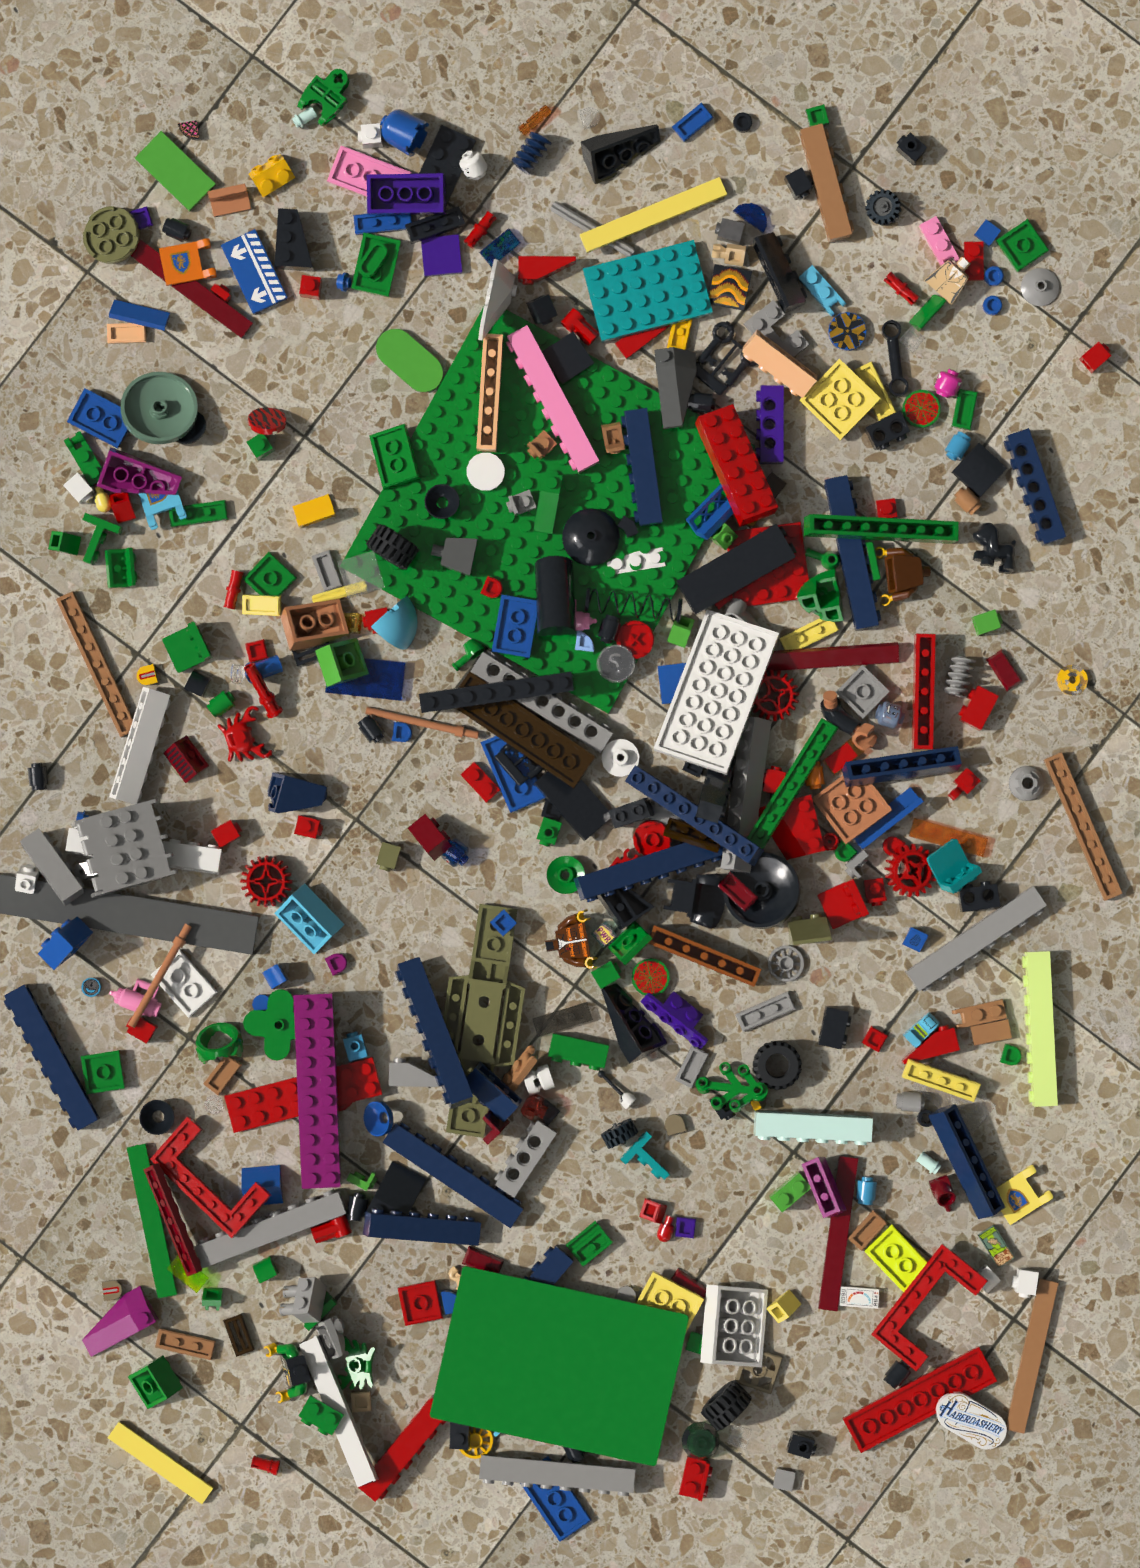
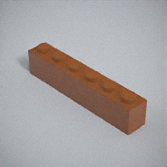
[648,925,762,987]

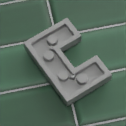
[743,300,809,357]

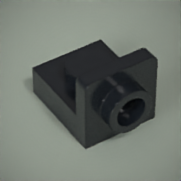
[709,1095,736,1121]

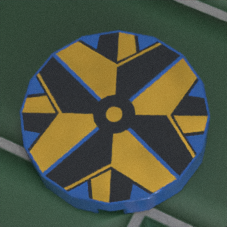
[828,312,867,351]

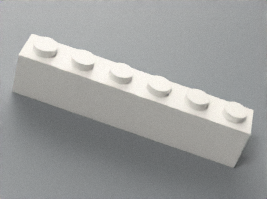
[109,687,170,804]

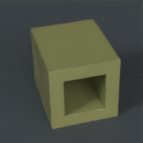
[376,842,402,872]

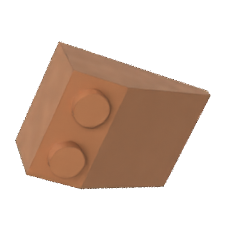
[280,599,349,651]

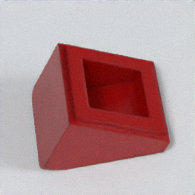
[639,1198,667,1224]

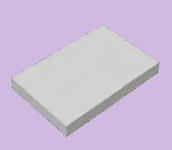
[151,949,218,1018]

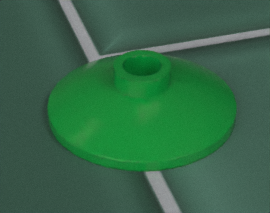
[546,856,585,894]

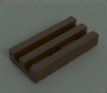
[223,1313,255,1357]

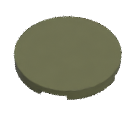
[83,206,140,264]

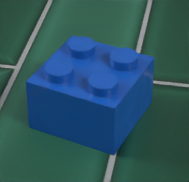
[38,916,94,970]

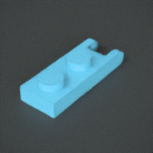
[799,265,846,317]

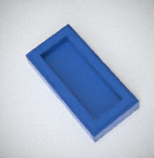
[672,102,714,142]

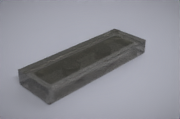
[532,1002,593,1037]

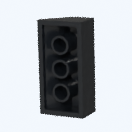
[752,232,807,313]

